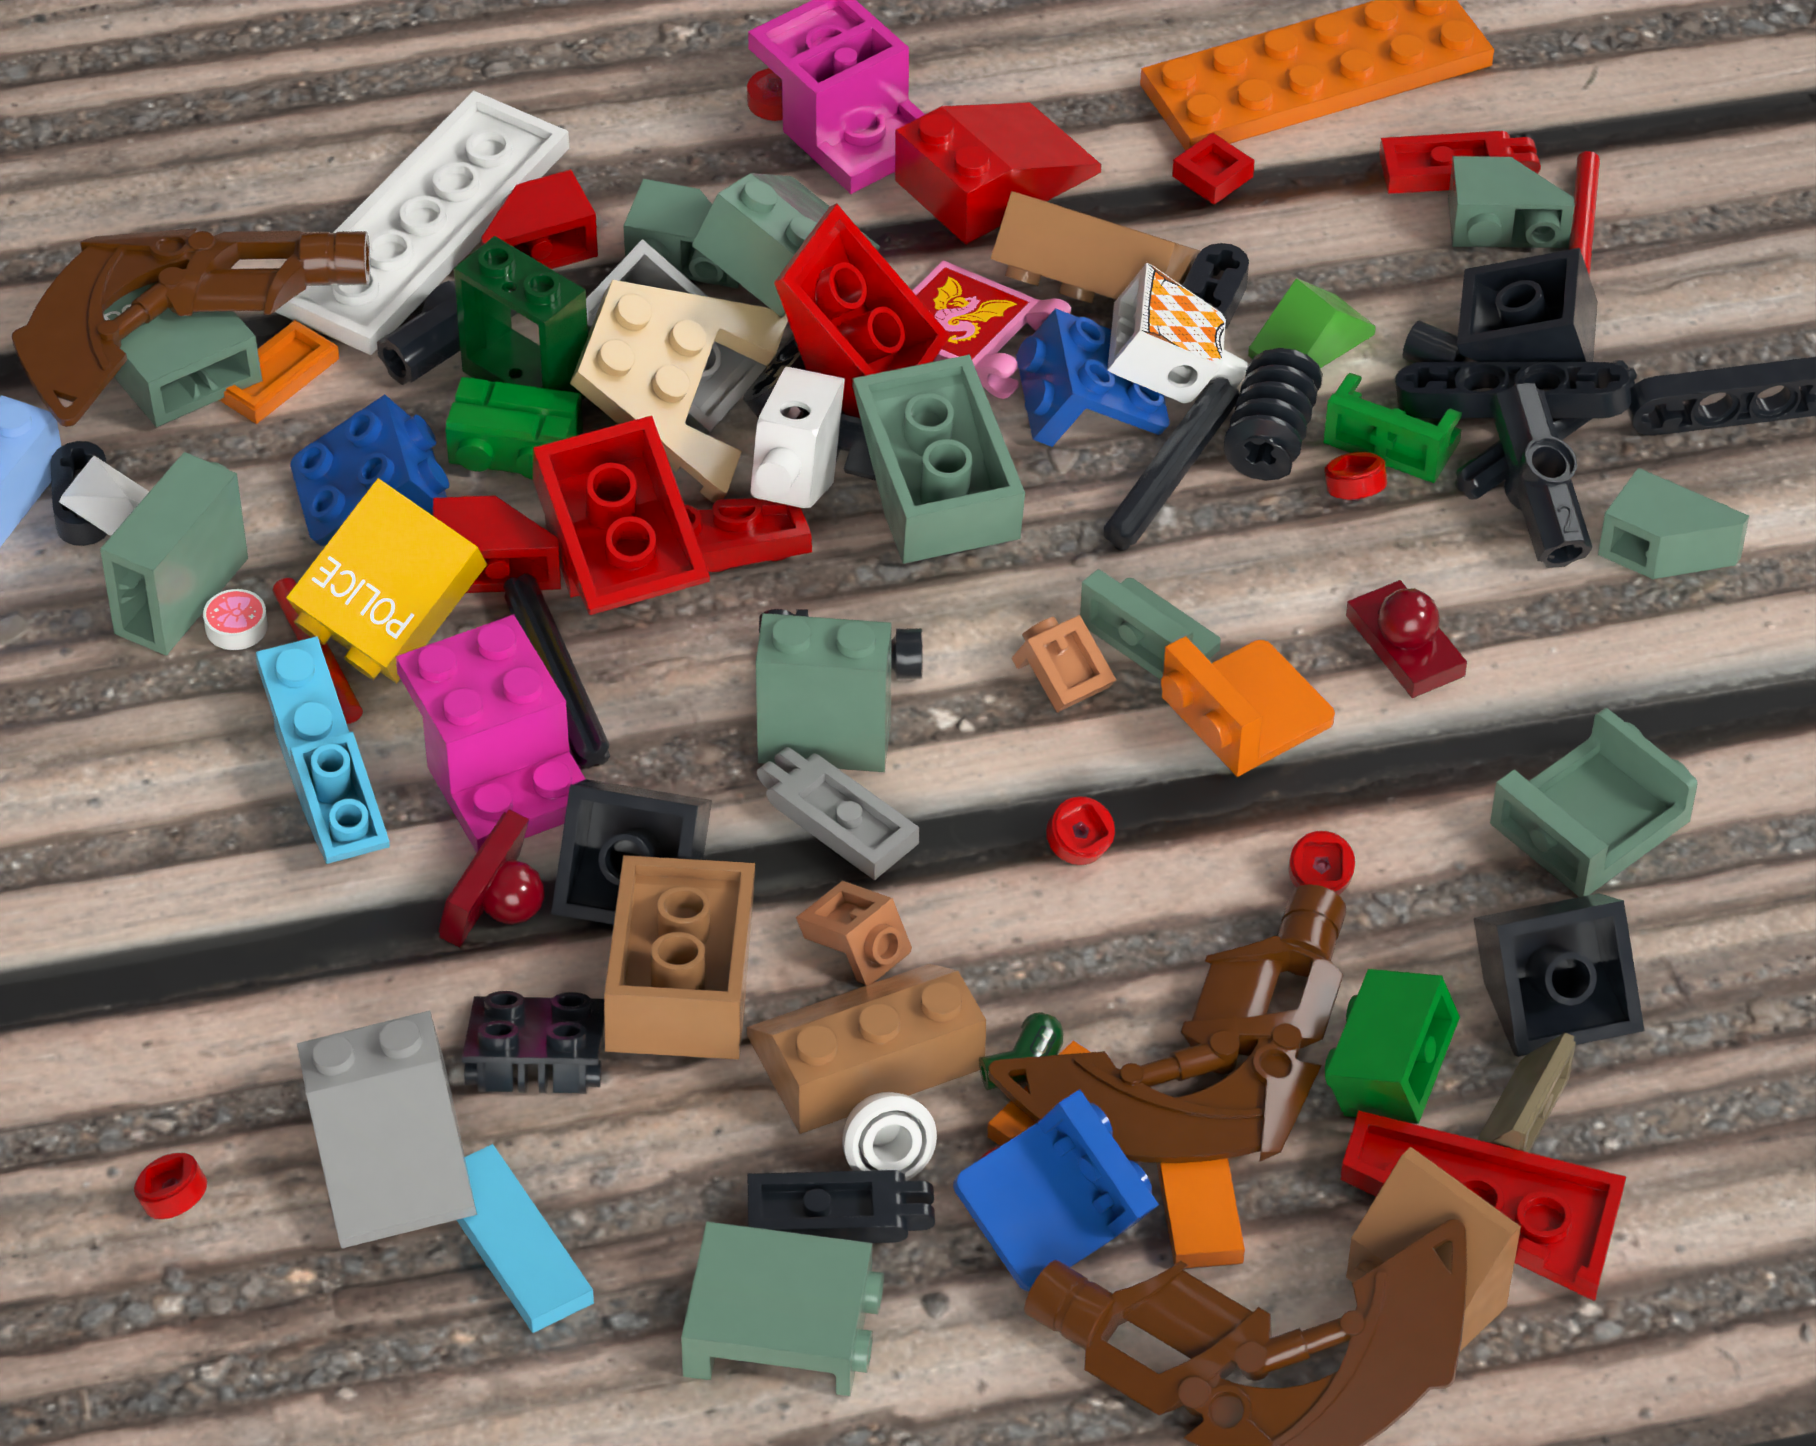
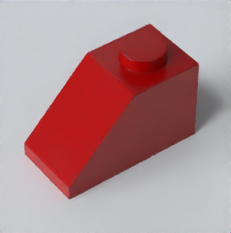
[481,169,598,269]
[433,495,561,593]

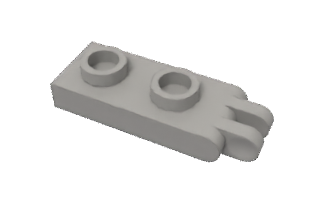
[757,747,919,880]

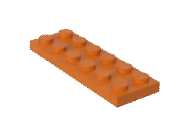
[1140,0,1494,151]

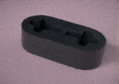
[1183,243,1249,330]
[51,441,107,546]

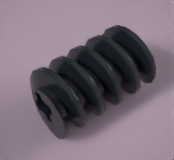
[1223,348,1323,481]

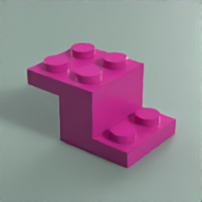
[748,0,925,194]
[396,614,585,853]

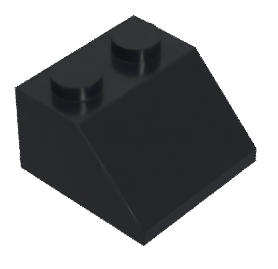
[1457,248,1598,362]
[551,779,712,925]
[1474,893,1645,1057]

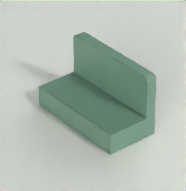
[1080,569,1221,680]

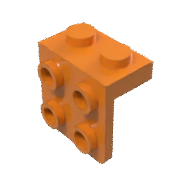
[1161,636,1335,777]

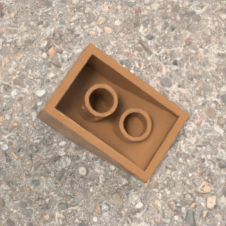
[604,855,755,1060]

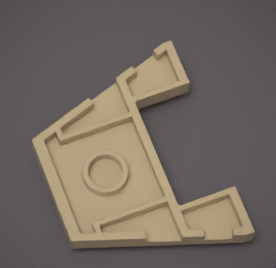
[570,280,788,503]

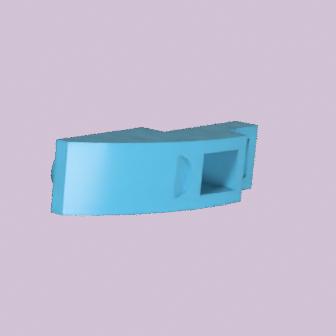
[256,636,390,864]

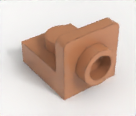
[1011,615,1116,713]
[796,881,912,985]

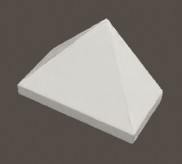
[59,456,149,536]

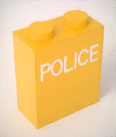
[286,478,487,684]

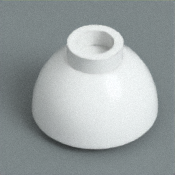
[842,1092,937,1181]

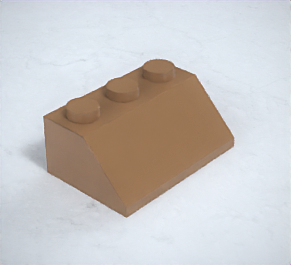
[990,191,1200,311]
[747,964,986,1134]

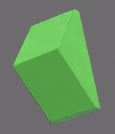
[1248,278,1376,368]

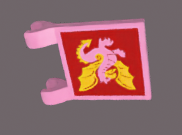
[912,260,1071,399]

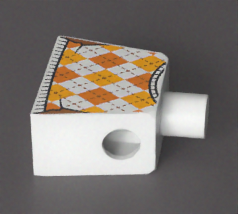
[1107,263,1247,403]

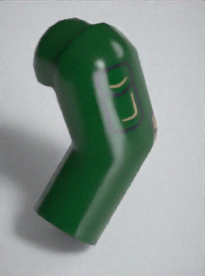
[979,1012,1064,1090]

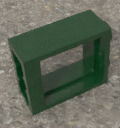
[454,236,588,400]

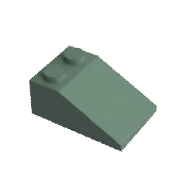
[692,173,880,317]
[853,355,1025,564]

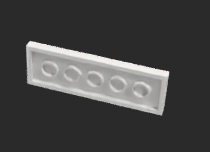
[275,90,569,355]

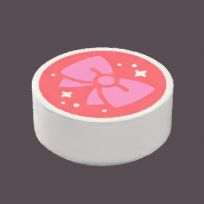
[203,589,268,650]

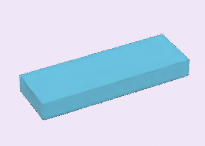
[456,1144,594,1333]

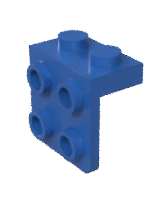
[1016,308,1170,447]
[290,394,450,546]
[953,1089,1159,1292]

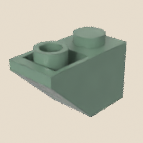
[1448,156,1575,248]
[623,179,740,289]
[1598,468,1749,579]

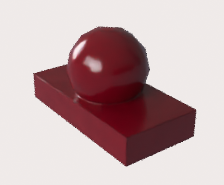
[1346,580,1467,698]
[438,809,544,948]

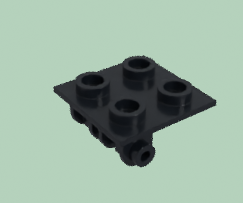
[462,991,605,1094]

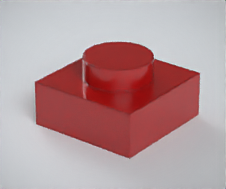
[1172,132,1255,205]

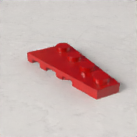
[545,498,812,598]
[1340,1110,1626,1301]

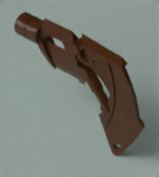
[12,228,370,427]
[988,884,1347,1163]
[1024,1219,1467,1446]

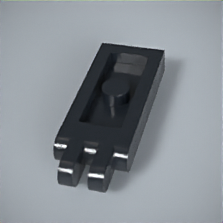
[747,1170,935,1243]

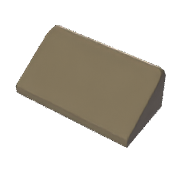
[1477,1033,1576,1152]

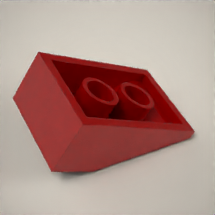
[895,102,1102,244]
[774,203,950,418]
[533,415,710,615]

